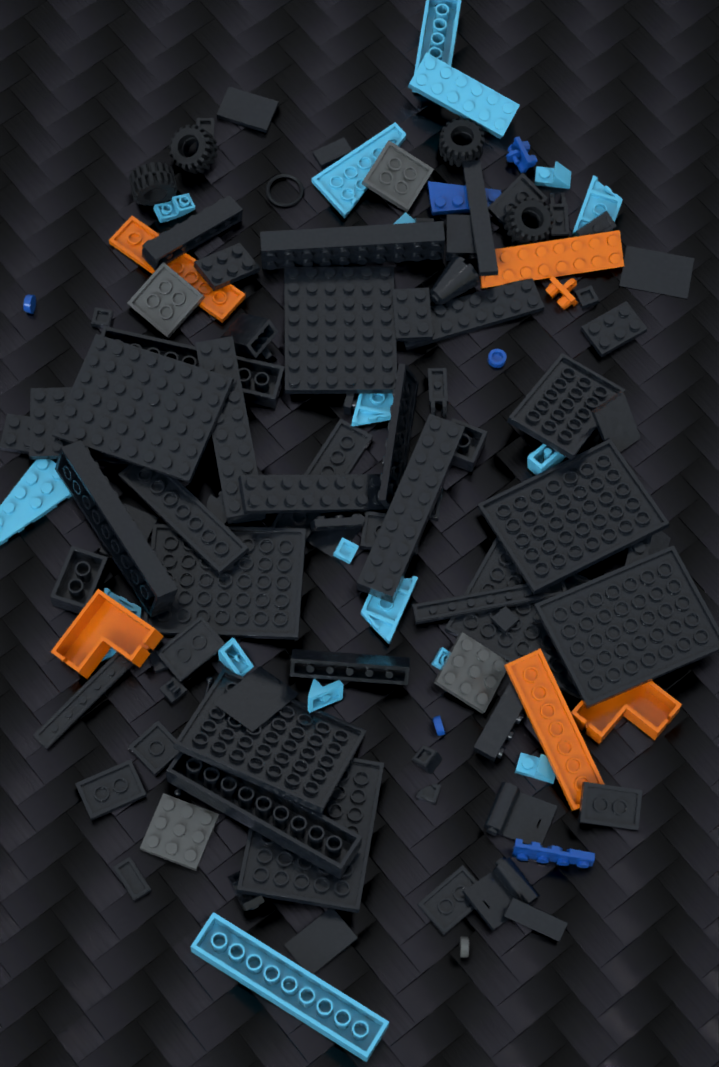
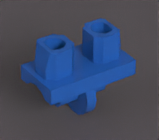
[506,137,537,174]

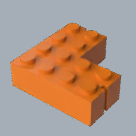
[51,589,163,679]
[571,681,682,744]

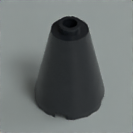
[429,256,479,305]

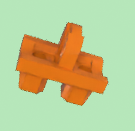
[545,276,578,310]

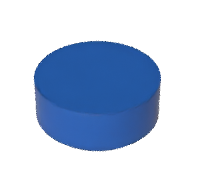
[23,294,36,313]
[488,349,507,368]
[432,715,445,736]

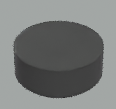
[460,937,469,958]

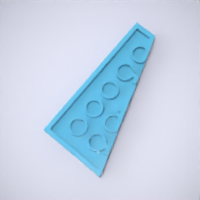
[311,122,406,219]
[0,459,72,546]

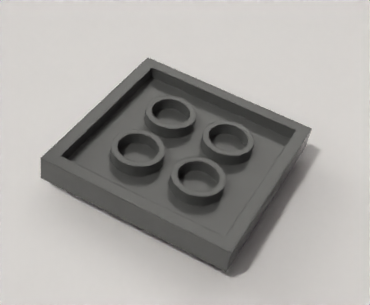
[361,140,434,213]
[127,262,205,339]
[434,632,509,714]
[140,793,219,871]

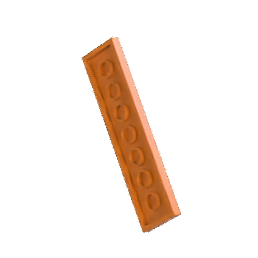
[109,216,246,323]
[479,230,624,288]
[504,648,605,811]

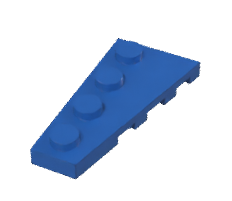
[427,181,502,216]
[512,838,595,868]

